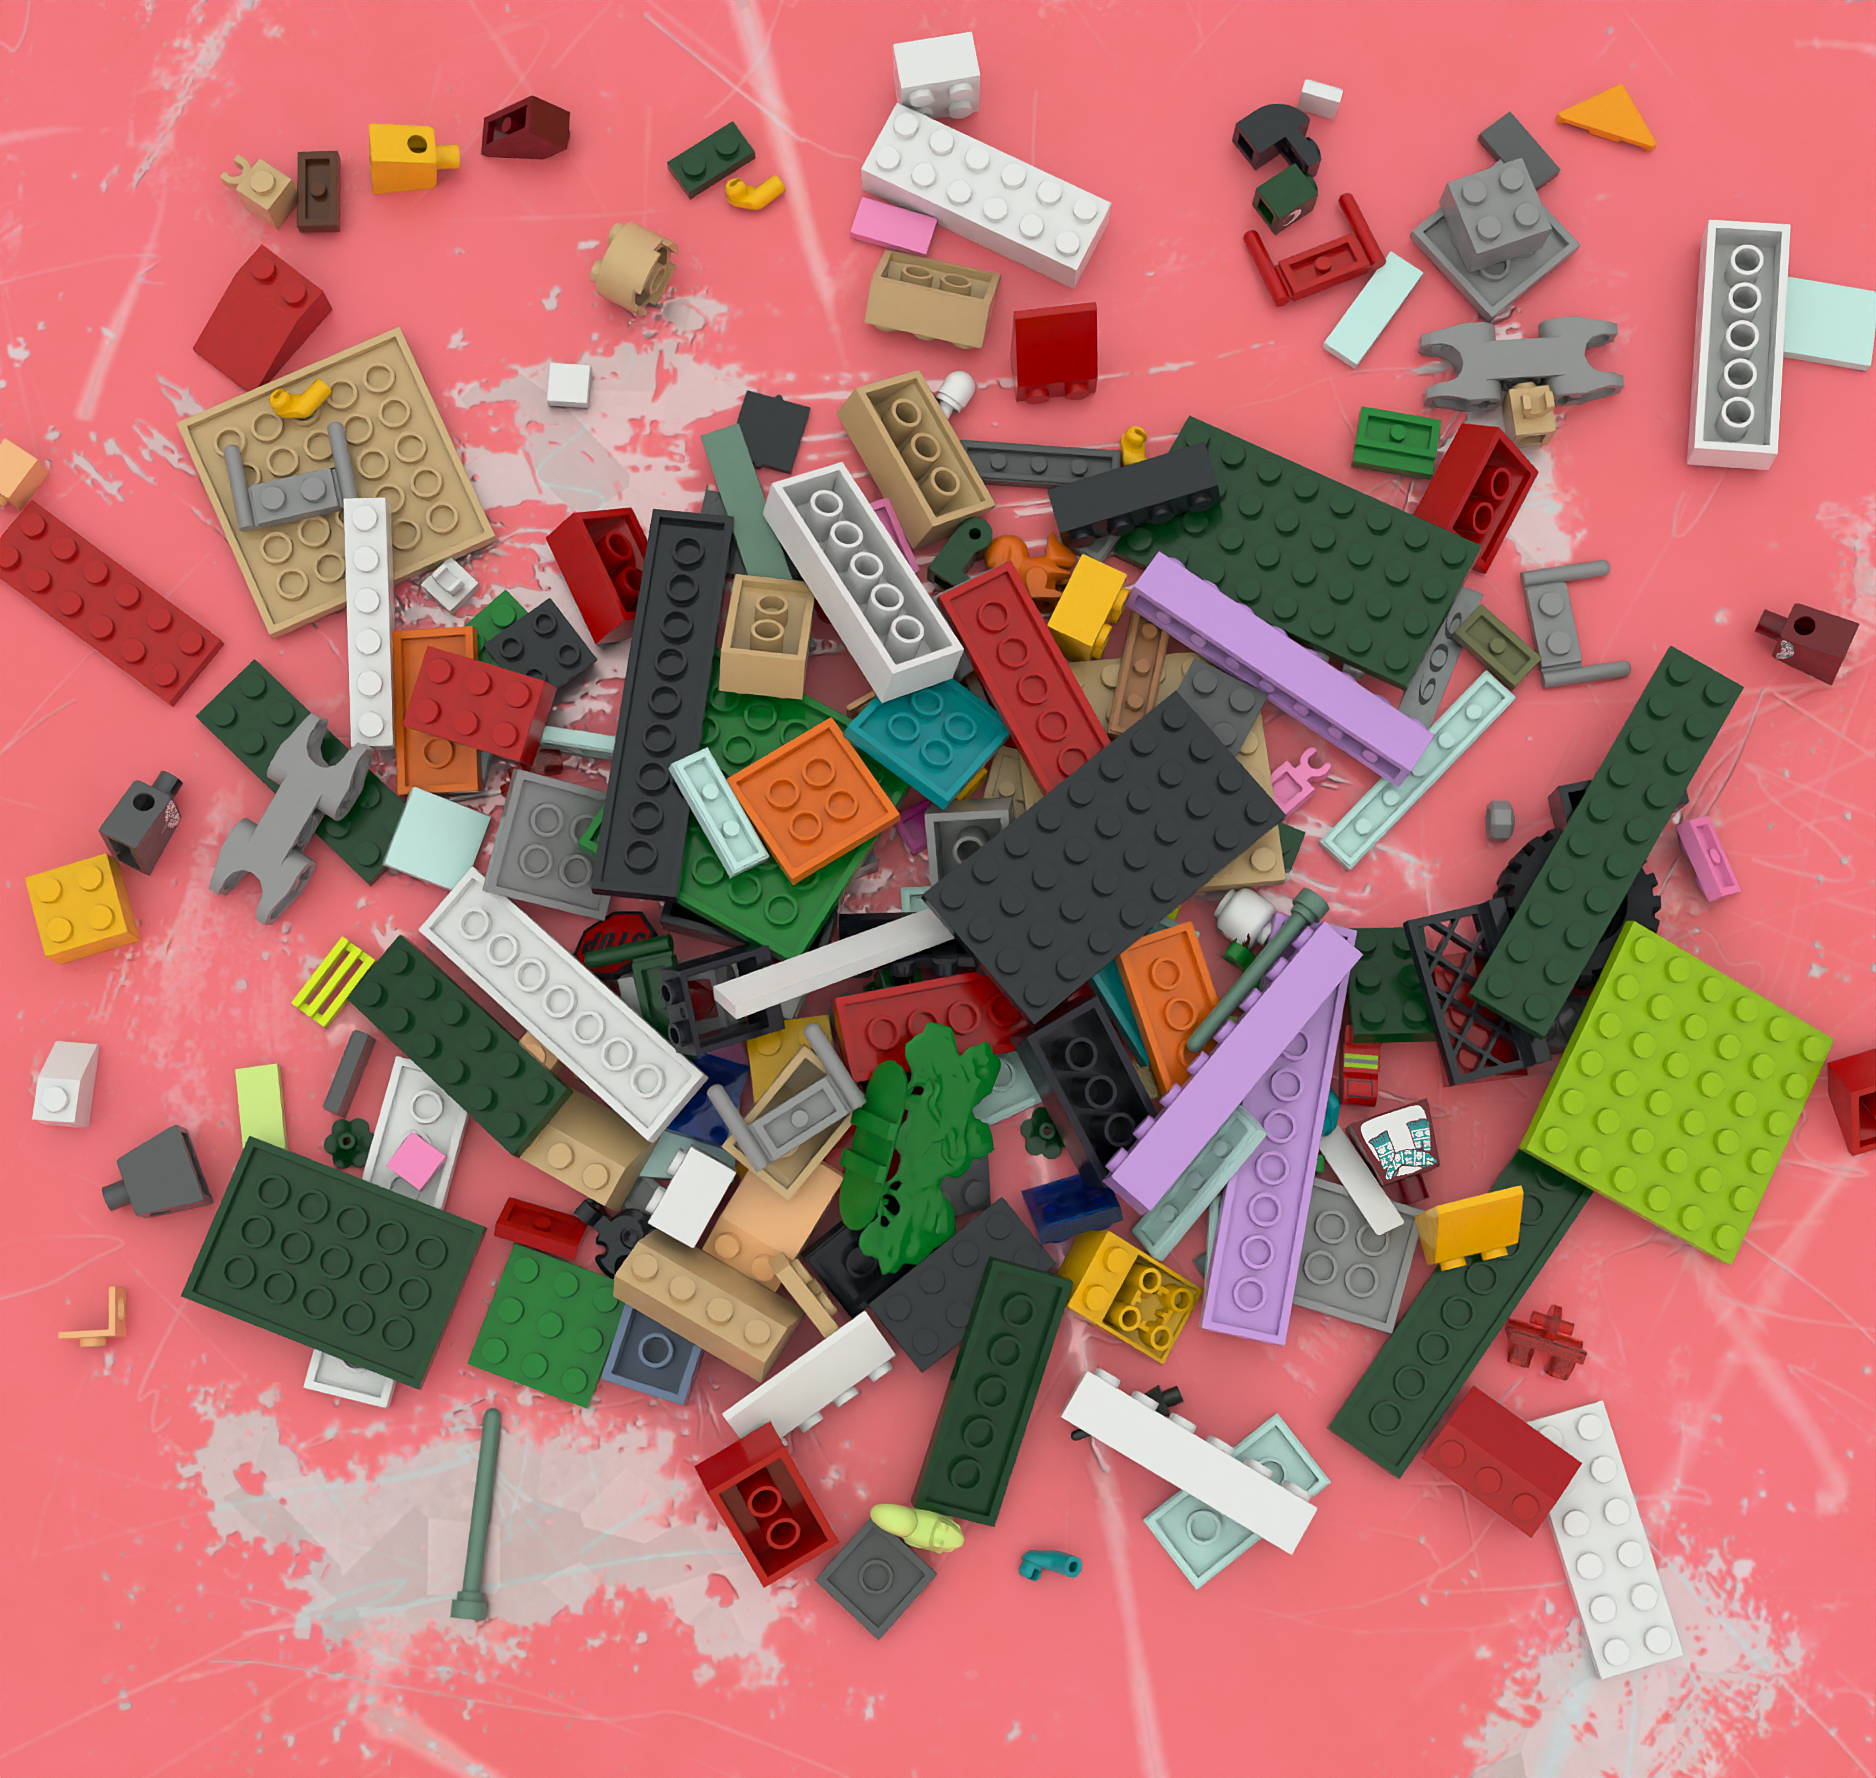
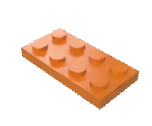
[392,626,482,796]
[1115,921,1226,1097]

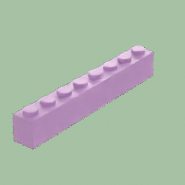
[1125,551,1435,788]
[1103,921,1363,1215]

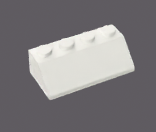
[722,1311,896,1447]

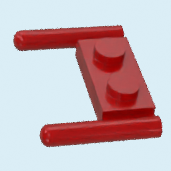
[1243,193,1386,307]

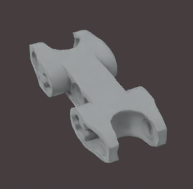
[1418,316,1624,412]
[209,713,374,925]

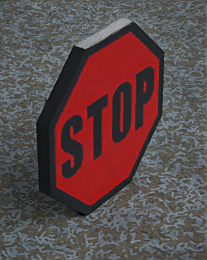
[573,911,658,980]

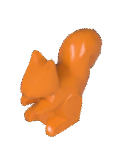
[984,532,1076,613]

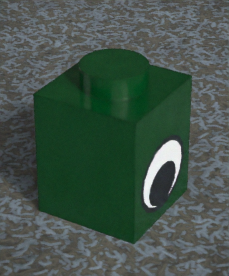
[1252,163,1318,235]

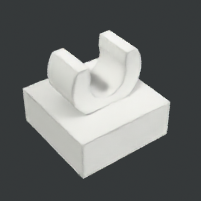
[421,558,481,616]

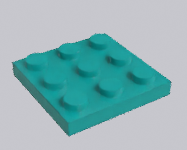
[843,678,1011,810]

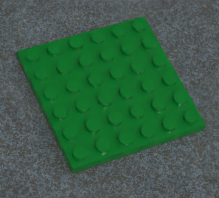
[578,647,911,961]

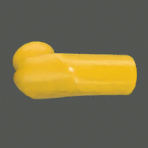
[725,174,786,210]
[269,378,333,418]
[1119,426,1147,466]

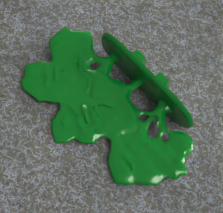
[839,1022,1001,1275]

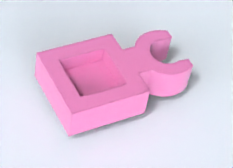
[1270,747,1331,821]

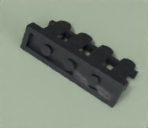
[839,912,986,978]

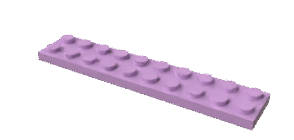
[1198,912,1357,1346]

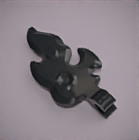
[574,1198,656,1279]

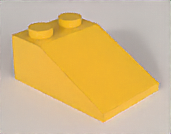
[1414,1185,1524,1271]

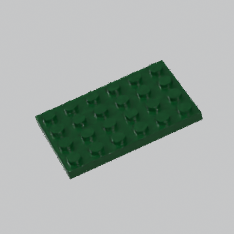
[181,1136,487,1390]

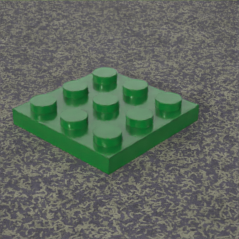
[467,1243,625,1409]

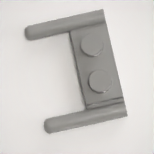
[223,422,359,532]
[1520,560,1631,689]
[707,1023,867,1172]

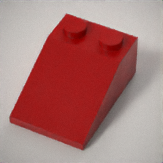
[193,244,333,392]
[1010,302,1098,404]

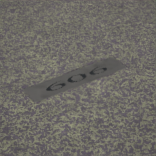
[1398,586,1483,730]

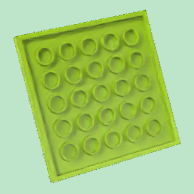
[1519,921,1835,1265]

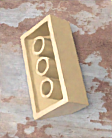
[837,369,996,550]
[613,1228,806,1383]

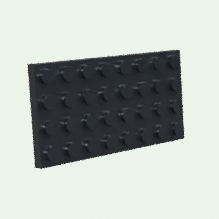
[921,691,1287,1028]

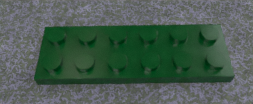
[196,659,405,886]
[347,934,574,1158]
[911,1256,1073,1527]

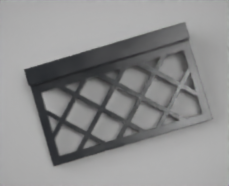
[1402,897,1552,1087]

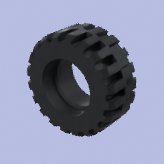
[1492,827,1661,990]

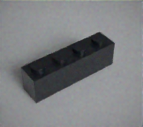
[1047,442,1221,548]

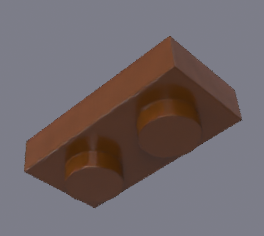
[297,151,340,233]

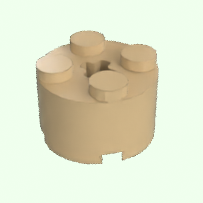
[589,221,678,317]

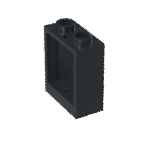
[659,944,785,1056]

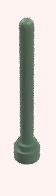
[1186,888,1329,1052]
[450,1408,501,1620]

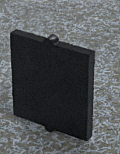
[736,390,811,474]

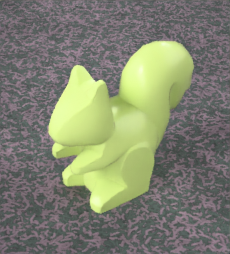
[870,1503,965,1554]

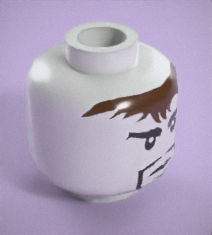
[1214,888,1276,949]

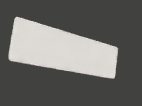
[1319,1125,1404,1235]

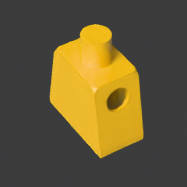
[369,124,460,194]

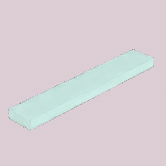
[1318,670,1516,872]

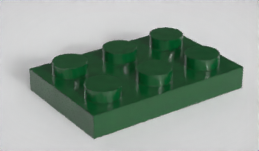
[1346,927,1436,1043]

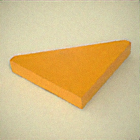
[1556,83,1657,152]

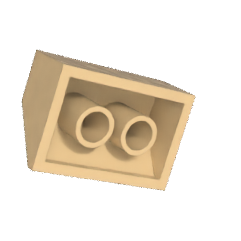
[864,248,1001,349]
[498,1084,661,1212]

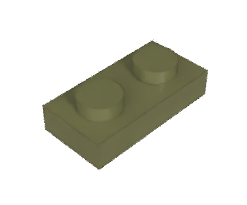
[1451,604,1542,690]

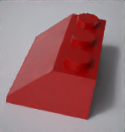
[1414,423,1539,574]
[546,507,648,644]
[1429,952,1528,1087]
[1827,1048,1876,1156]
[1422,1386,1582,1538]

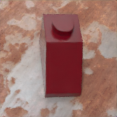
[481,95,570,160]

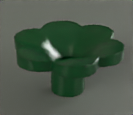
[1020,1107,1065,1159]
[324,1118,374,1169]

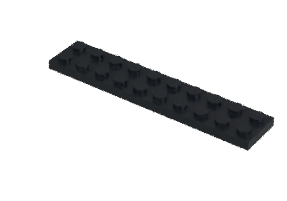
[591,509,734,903]

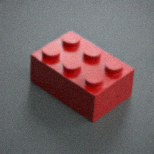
[402,646,557,767]
[694,1421,840,1588]

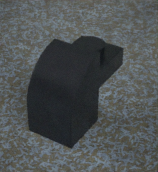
[1232,104,1322,178]

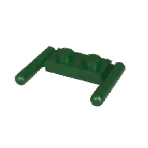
[584,934,697,1060]

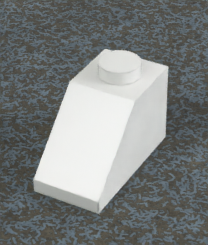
[32,1041,100,1128]

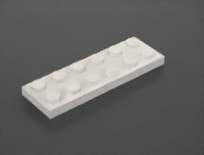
[1526,1401,1684,1680]

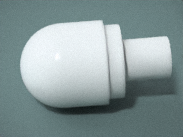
[936,371,975,419]

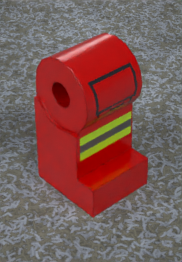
[1339,1025,1383,1107]

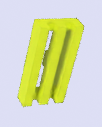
[291,936,377,1029]

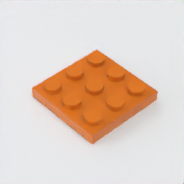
[726,717,900,885]

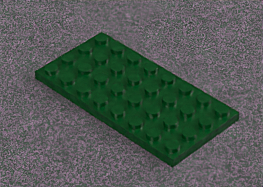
[1113,416,1482,692]

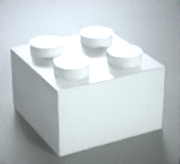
[893,32,980,119]
[645,1144,736,1248]

